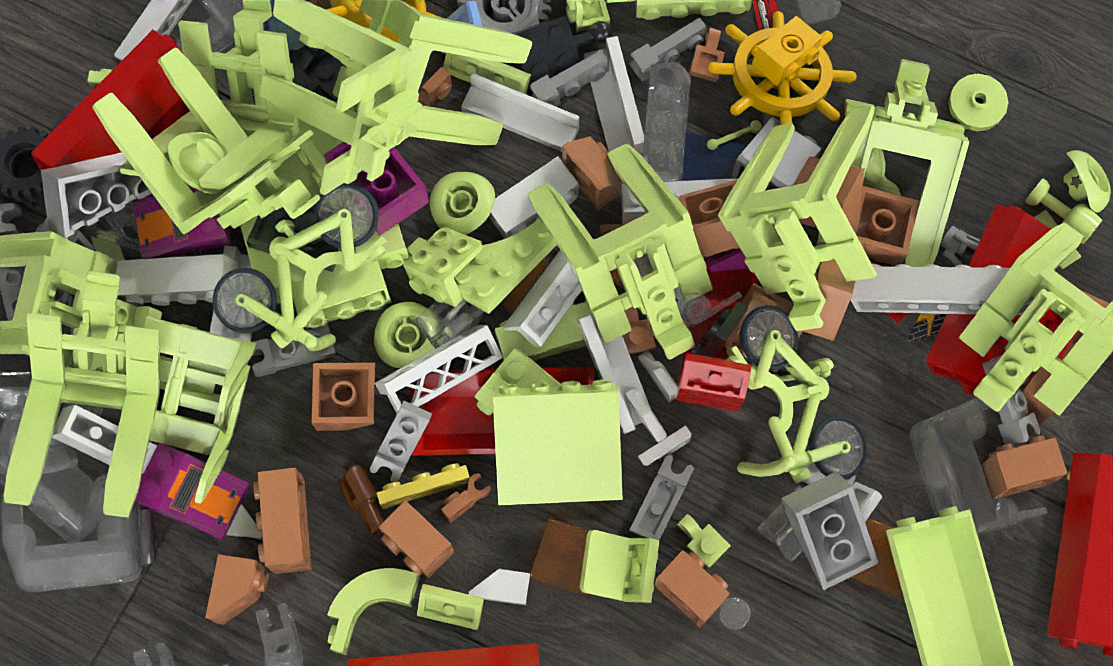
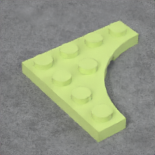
[407,218,557,314]

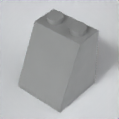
[731,116,822,191]

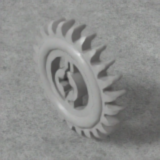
[457,0,551,33]

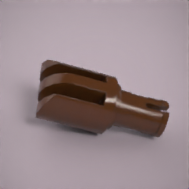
[337,465,384,536]

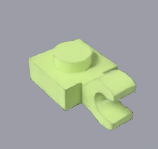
[677,514,731,568]

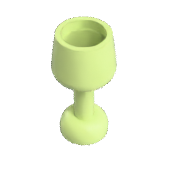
[1025,178,1102,244]

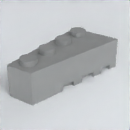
[41,152,171,238]

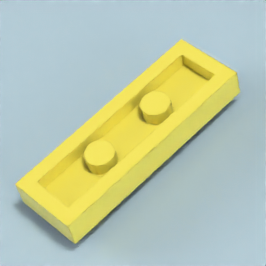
[377,463,470,509]

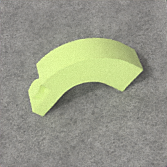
[327,568,420,655]

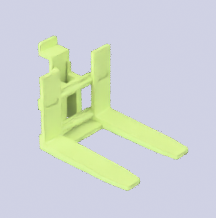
[119,0,301,190]
[259,0,423,195]
[299,0,532,145]
[92,48,320,235]
[817,59,969,267]
[718,105,877,331]
[528,144,713,359]
[959,223,1113,416]
[0,231,162,372]
[4,271,160,517]
[144,316,256,504]

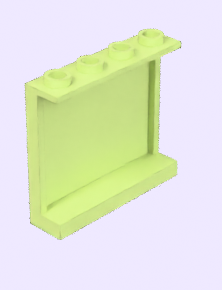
[493,380,623,505]

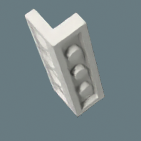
[375,325,503,414]

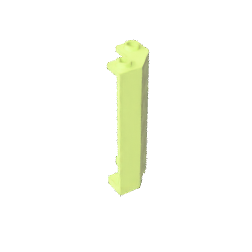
[886,506,1014,666]

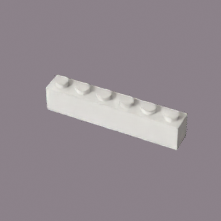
[850,264,1035,315]

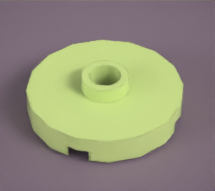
[948,74,1009,131]

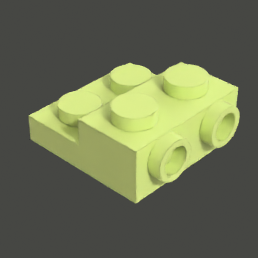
[474,347,562,416]

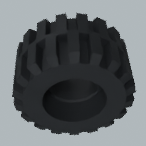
[0,127,49,208]

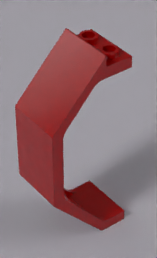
[676,257,758,412]

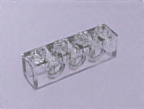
[642,62,691,182]

